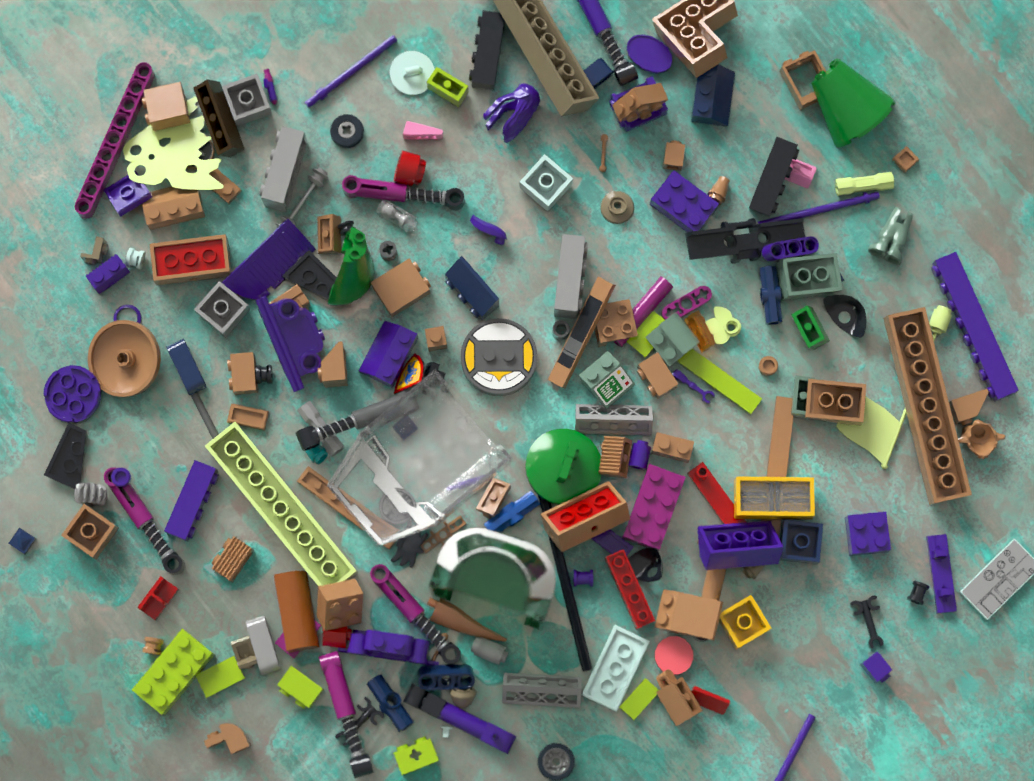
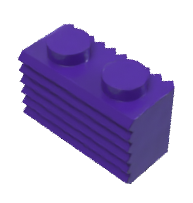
[86,254,130,295]

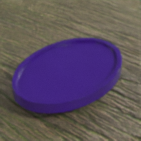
[627,34,672,73]

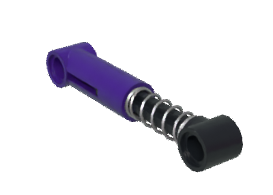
[578,0,638,87]

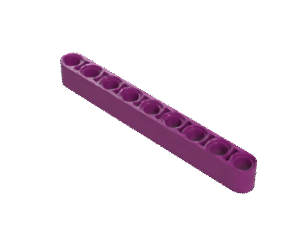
[75,62,155,219]

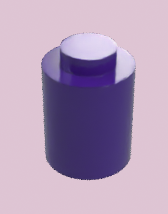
[628,440,652,470]

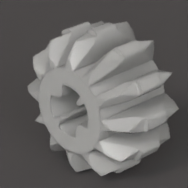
[74,483,108,507]

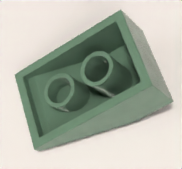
[776,253,843,301]

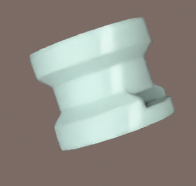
[125,248,146,269]

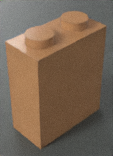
[371,258,431,317]

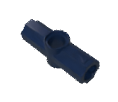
[759,266,782,325]
[367,674,414,732]

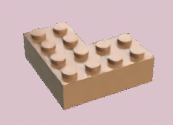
[652,0,738,78]

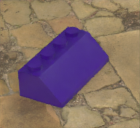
[697,520,783,570]

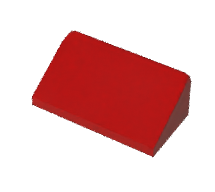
[691,686,730,715]

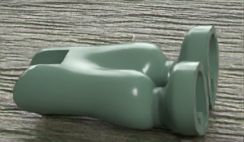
[868,207,913,265]

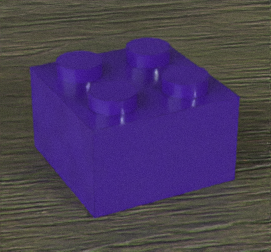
[845,512,891,556]

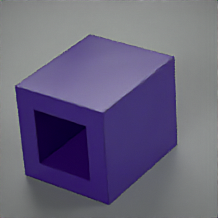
[860,651,892,683]

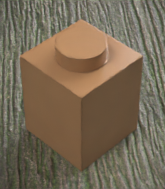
[663,140,685,171]
[425,326,447,352]

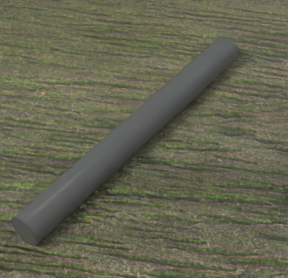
[191,393,219,439]

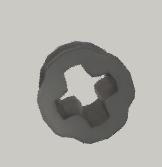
[379,241,397,262]

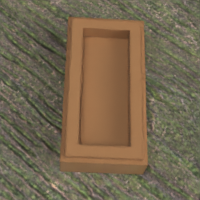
[227,403,269,431]

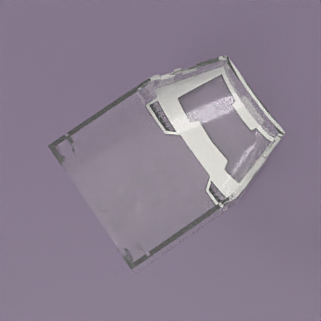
[327,369,512,547]

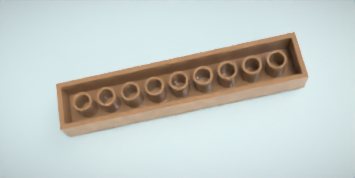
[883,307,972,505]

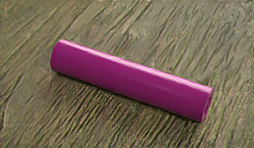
[613,276,673,348]

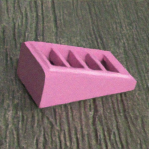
[403,121,444,140]

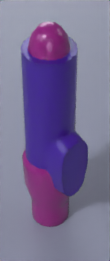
[263,69,278,105]

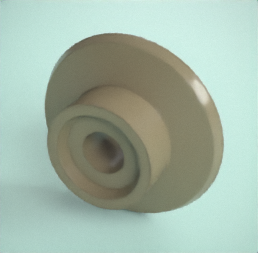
[600,191,634,224]

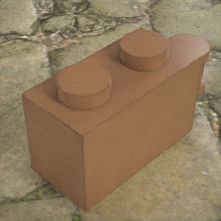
[656,669,702,726]

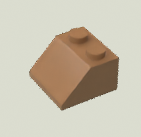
[318,341,348,388]

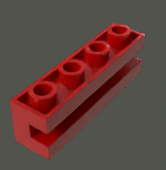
[604,549,655,629]

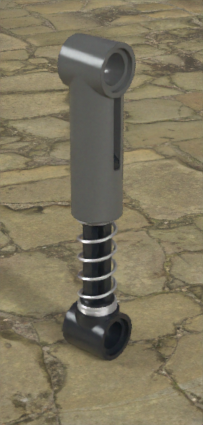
[296,389,418,451]

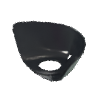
[823,295,867,338]
[628,548,663,582]

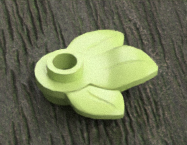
[703,307,741,344]

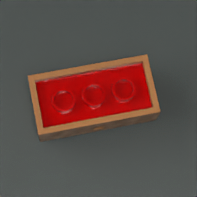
[150,234,232,286]
[541,481,630,552]

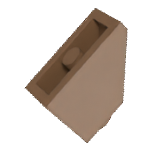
[949,389,988,426]

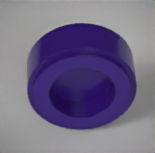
[111,467,132,488]

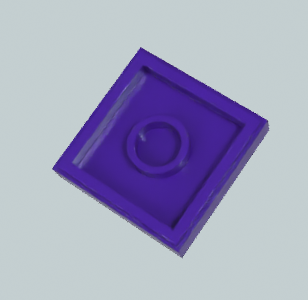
[104,170,152,217]

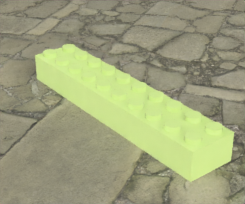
[205,422,358,586]

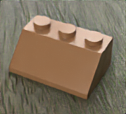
[142,186,205,230]

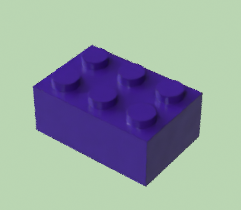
[649,170,719,233]

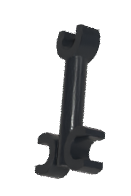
[850,596,884,649]
[335,697,385,746]

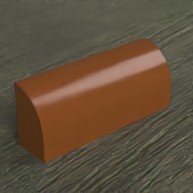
[274,571,320,653]

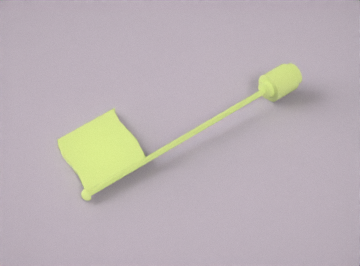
[836,305,952,469]

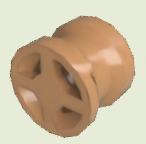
[142,637,164,655]

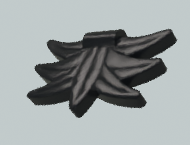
[391,521,428,568]

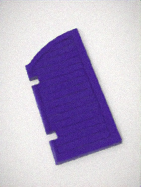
[221,218,316,299]

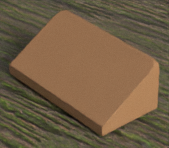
[317,214,341,254]

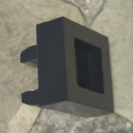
[423,362,446,384]

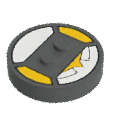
[461,318,537,396]

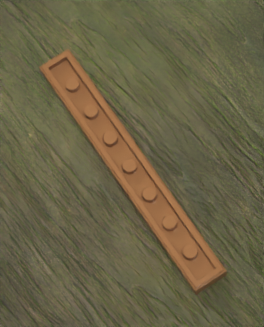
[761,396,793,537]

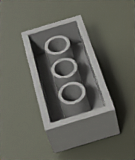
[259,126,307,213]
[554,234,588,319]

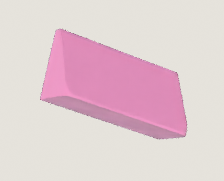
[784,159,817,188]

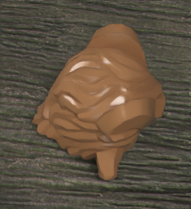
[958,420,1006,459]

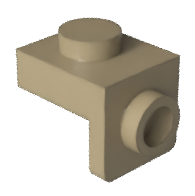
[80,236,108,265]
[231,636,257,669]

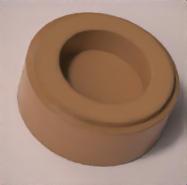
[758,356,778,376]

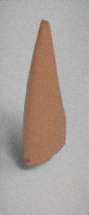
[427,597,507,642]

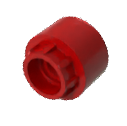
[393,150,426,187]

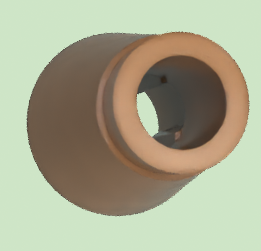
[708,176,730,206]

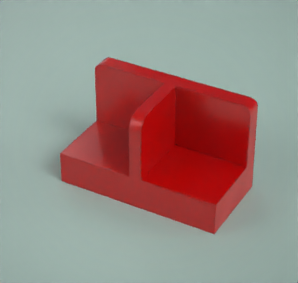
[137,576,179,621]

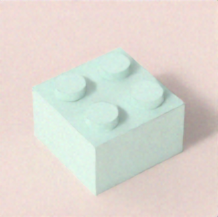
[519,154,573,212]

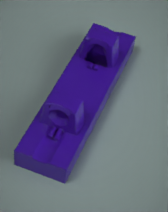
[926,534,957,614]

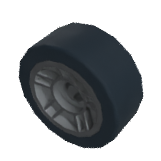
[538,743,575,781]

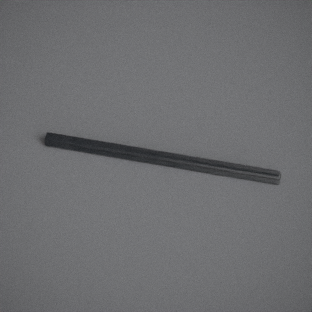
[538,496,592,672]

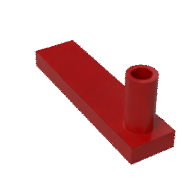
[687,462,746,524]

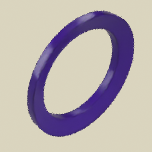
[113,305,141,323]

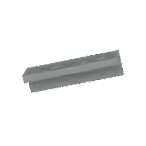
[575,404,653,435]
[502,673,582,708]

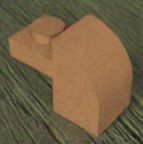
[204,723,251,755]

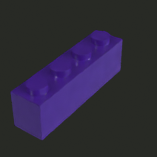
[164,460,219,542]

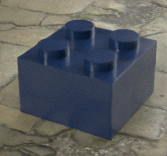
[780,519,823,565]

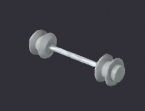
[275,167,329,227]

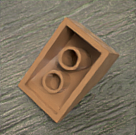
[805,379,866,426]
[655,589,723,640]

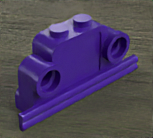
[255,296,325,392]
[338,630,439,665]

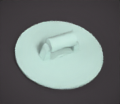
[390,51,434,95]

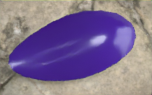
[470,214,507,245]

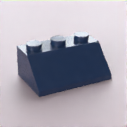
[691,64,735,127]
[445,256,499,320]

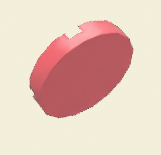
[655,636,693,675]

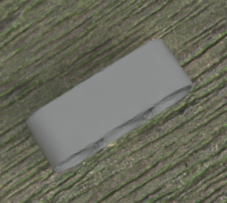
[246,615,281,675]

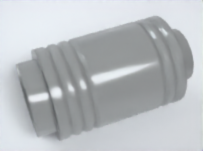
[471,637,509,665]

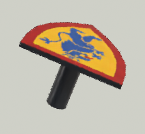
[394,353,428,395]

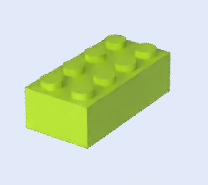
[132,629,215,716]

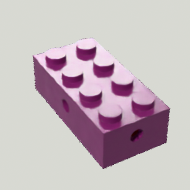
[622,464,686,552]

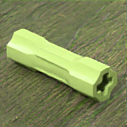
[835,172,894,196]

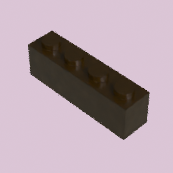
[193,79,245,158]

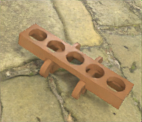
[421,516,466,553]

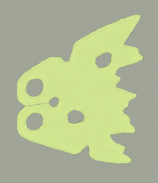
[123,97,224,190]

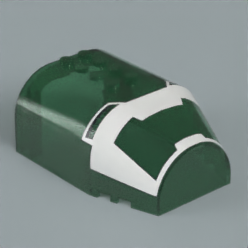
[429,528,556,631]

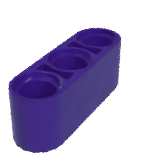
[762,236,819,261]

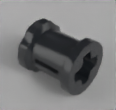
[907,581,930,605]

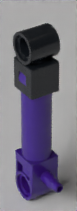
[403,684,517,754]

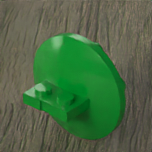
[525,429,602,505]

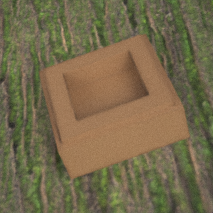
[892,146,920,173]

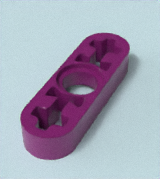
[662,286,712,320]

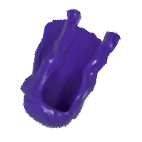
[483,83,541,143]

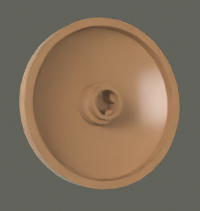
[88,320,161,397]

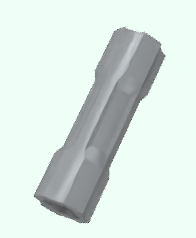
[297,401,345,457]

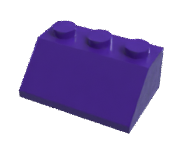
[358,321,418,388]

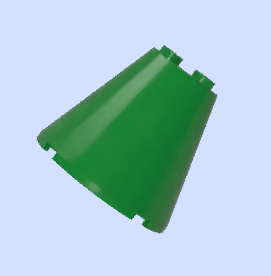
[811,58,895,148]
[327,227,374,306]

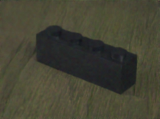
[469,10,505,90]
[749,137,800,216]

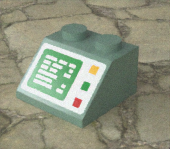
[579,351,635,410]

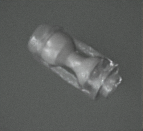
[376,200,419,233]

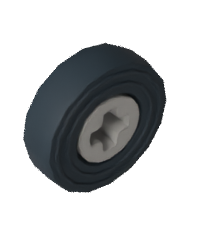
[330,114,364,148]

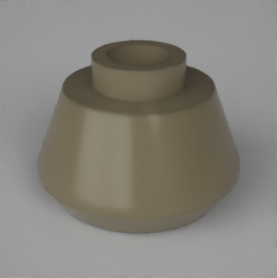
[450,686,476,708]

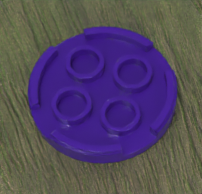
[44,365,101,423]

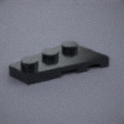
[282,250,337,300]
[44,422,86,489]

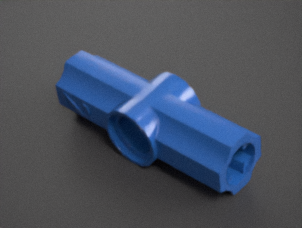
[484,491,540,533]

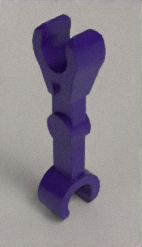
[672,369,715,404]

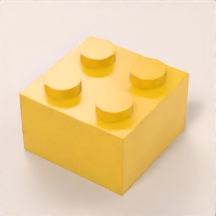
[719,595,772,650]

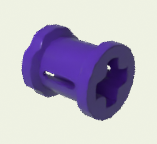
[573,569,593,587]

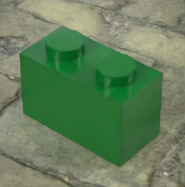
[791,305,830,350]

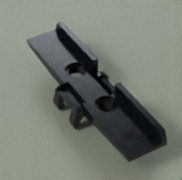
[685,218,807,264]

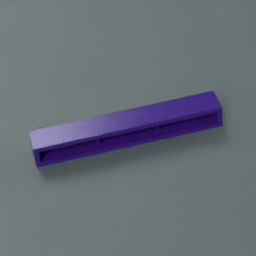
[931,252,1019,402]

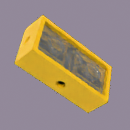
[734,477,815,520]

